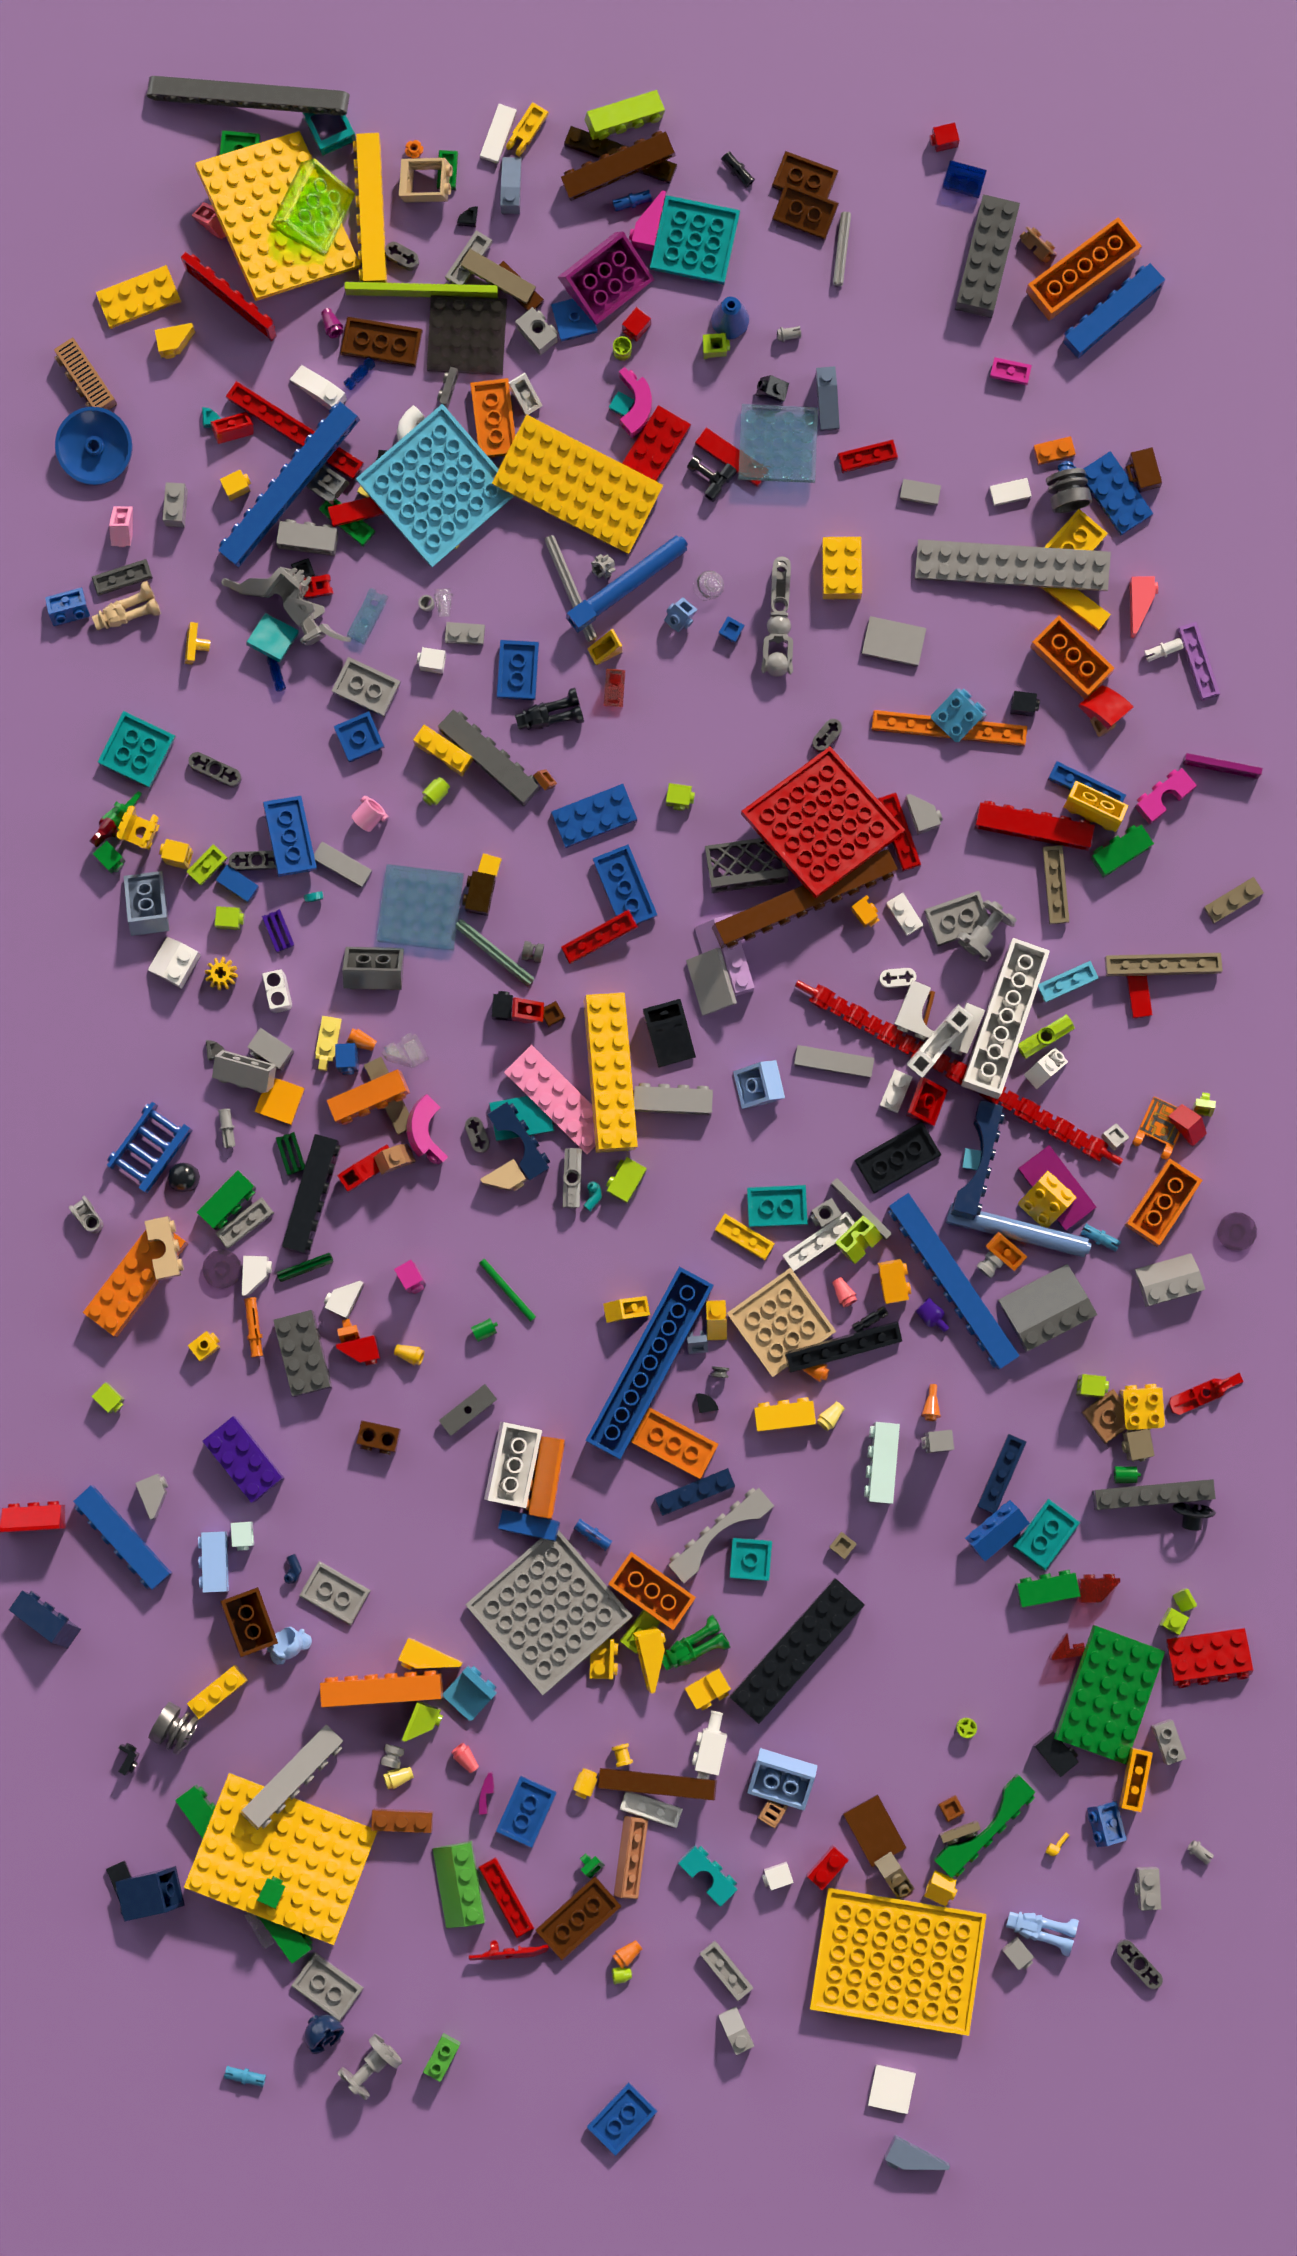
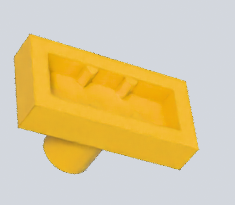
[184,622,210,665]

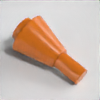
[802,1364,830,1383]
[921,1384,941,1421]

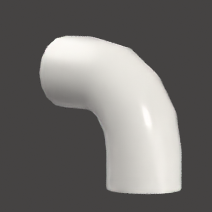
[397,405,425,441]

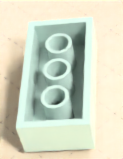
[864,1422,900,1504]

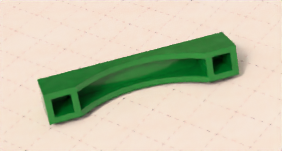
[934,1774,1035,1878]

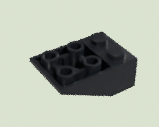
[643,999,696,1068]

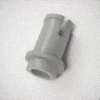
[777,326,801,342]
[1187,1840,1214,1865]

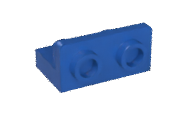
[45,587,90,626]
[1087,1801,1127,1847]

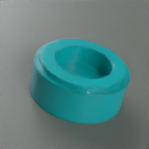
[304,891,324,903]

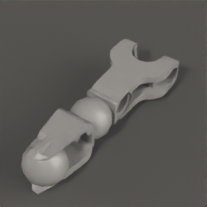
[761,557,793,677]

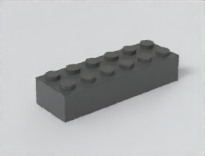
[955,194,1020,318]

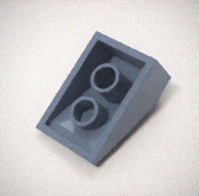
[124,871,170,936]

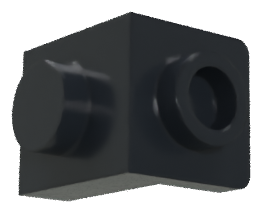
[756,375,789,402]
[118,1743,140,1776]

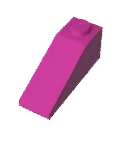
[629,190,666,252]

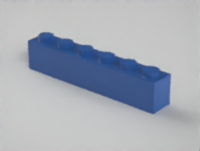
[1063,263,1165,359]
[73,1485,172,1590]

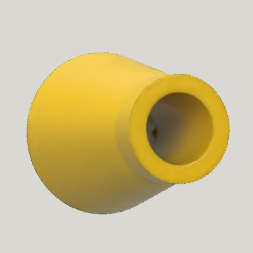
[394,1344,425,1366]

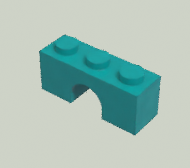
[678,1845,738,1907]

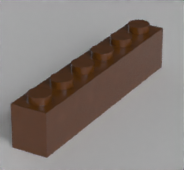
[561,131,676,201]

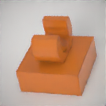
[337,1319,360,1343]

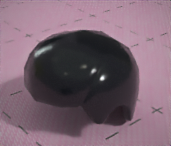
[168,1163,200,1192]

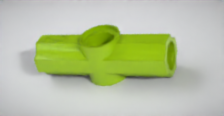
[1017,1014,1075,1059]

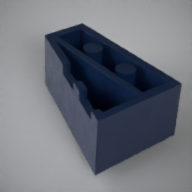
[9,1590,81,1649]

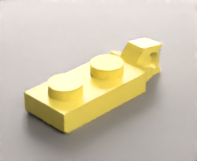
[315,1016,342,1071]

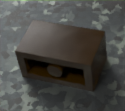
[462,871,496,916]

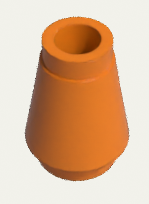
[346,1028,377,1051]
[612,1940,643,1969]

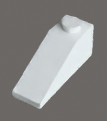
[290,365,347,410]

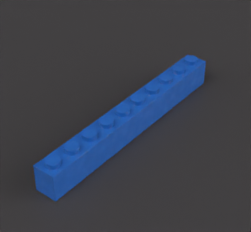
[218,402,360,568]
[888,1193,1020,1370]

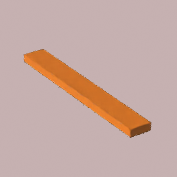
[871,710,1027,746]

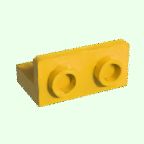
[590,1639,618,1680]

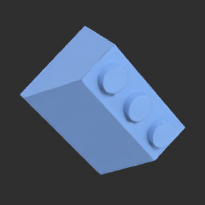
[747,1748,818,1811]

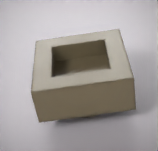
[829,1532,857,1559]

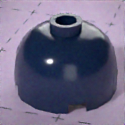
[304,2015,344,2054]

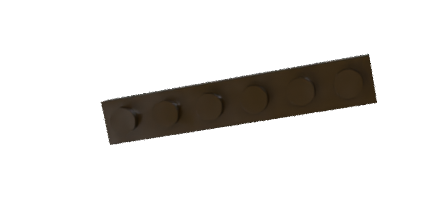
[564,126,677,184]

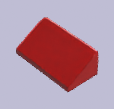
[210,412,254,444]

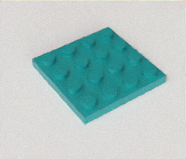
[650,195,740,285]

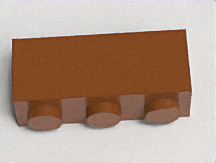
[371,1808,434,1833]

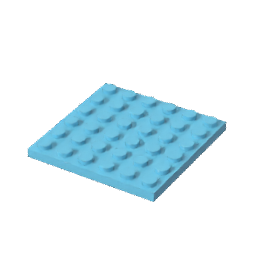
[355,404,514,568]

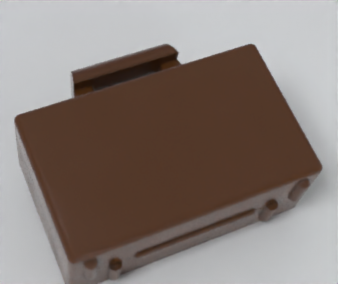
[1125,447,1162,492]

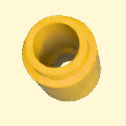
[573,1768,598,1799]

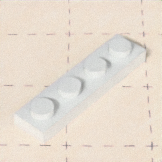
[782,1212,855,1272]

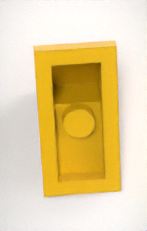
[706,1300,727,1341]

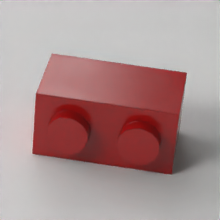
[806,1845,849,1890]

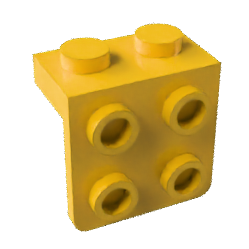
[1018,1171,1077,1228]
[1120,1384,1165,1430]

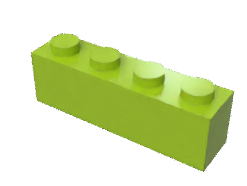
[584,90,665,140]

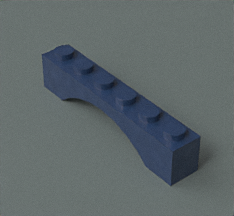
[951,1100,1005,1220]

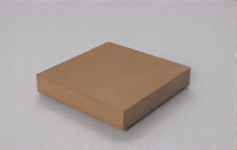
[1081,1389,1126,1444]

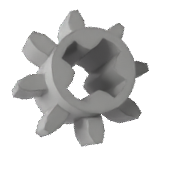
[591,554,616,579]

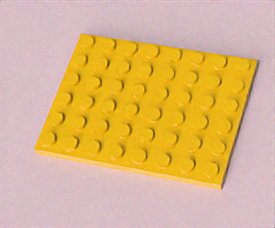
[195,131,361,301]
[184,1773,377,1945]
[810,1888,986,2036]

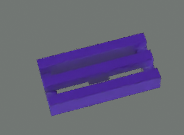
[262,909,295,953]

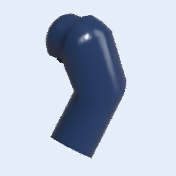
[284,1554,302,1584]

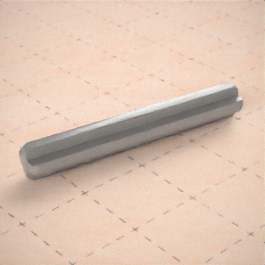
[833,212,851,286]

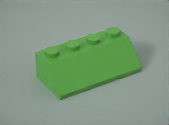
[433,1841,486,1928]

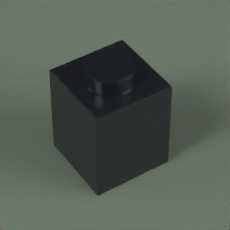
[1010,691,1040,717]
[492,991,514,1021]

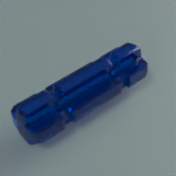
[344,358,375,390]
[266,656,286,692]

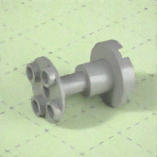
[956,900,1017,962]
[337,2034,402,2100]

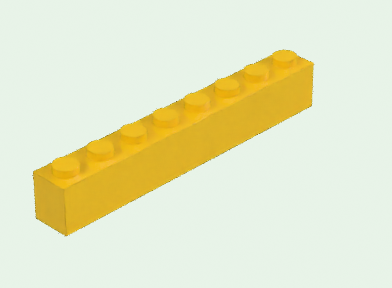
[353,133,387,283]

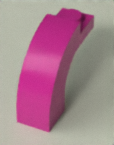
[619,367,652,439]
[407,1094,448,1165]

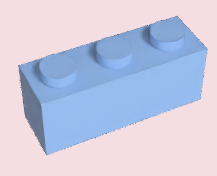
[198,1532,229,1592]

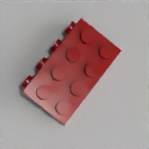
[1166,1628,1254,1688]

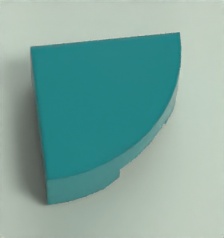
[202,407,221,428]

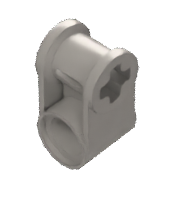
[69,1195,103,1233]

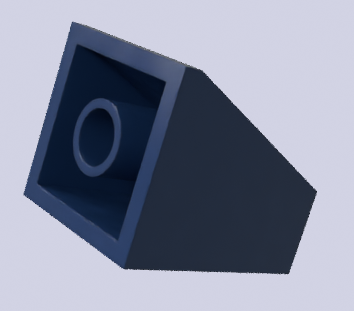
[115,1866,185,1922]

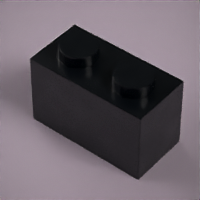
[1033,1730,1079,1777]

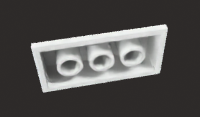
[484,1422,542,1508]

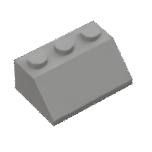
[1134,1253,1205,1307]

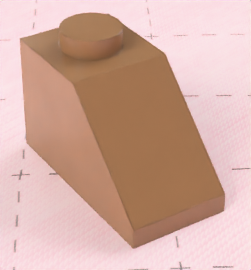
[374,1144,416,1175]

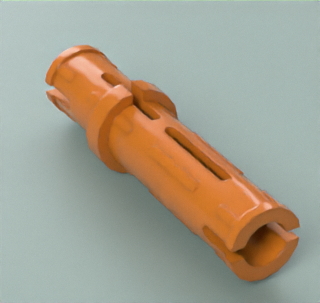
[244,1297,263,1358]

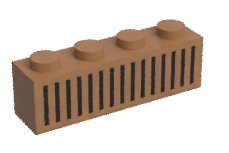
[54,337,117,410]

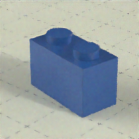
[335,1043,359,1075]

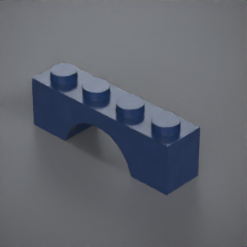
[487,1101,550,1181]

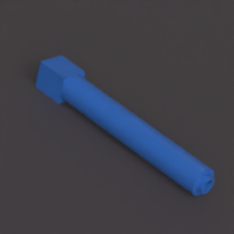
[566,535,688,633]

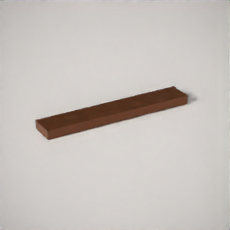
[598,1768,717,1801]

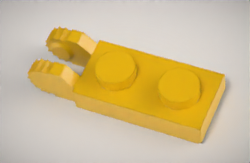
[506,102,549,156]

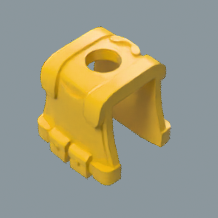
[117,806,160,850]

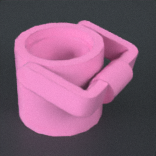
[352,796,389,832]

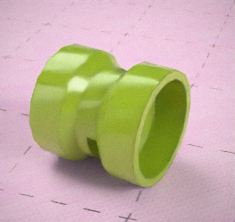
[613,336,632,361]

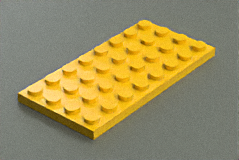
[492,414,664,555]

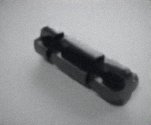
[852,1306,888,1333]

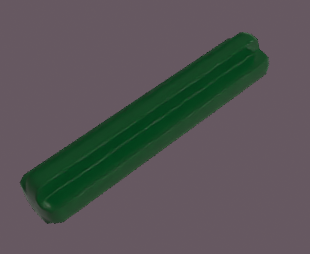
[277,1253,334,1282]

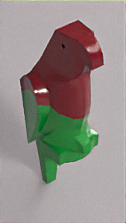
[89,791,142,847]

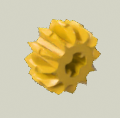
[205,957,238,991]

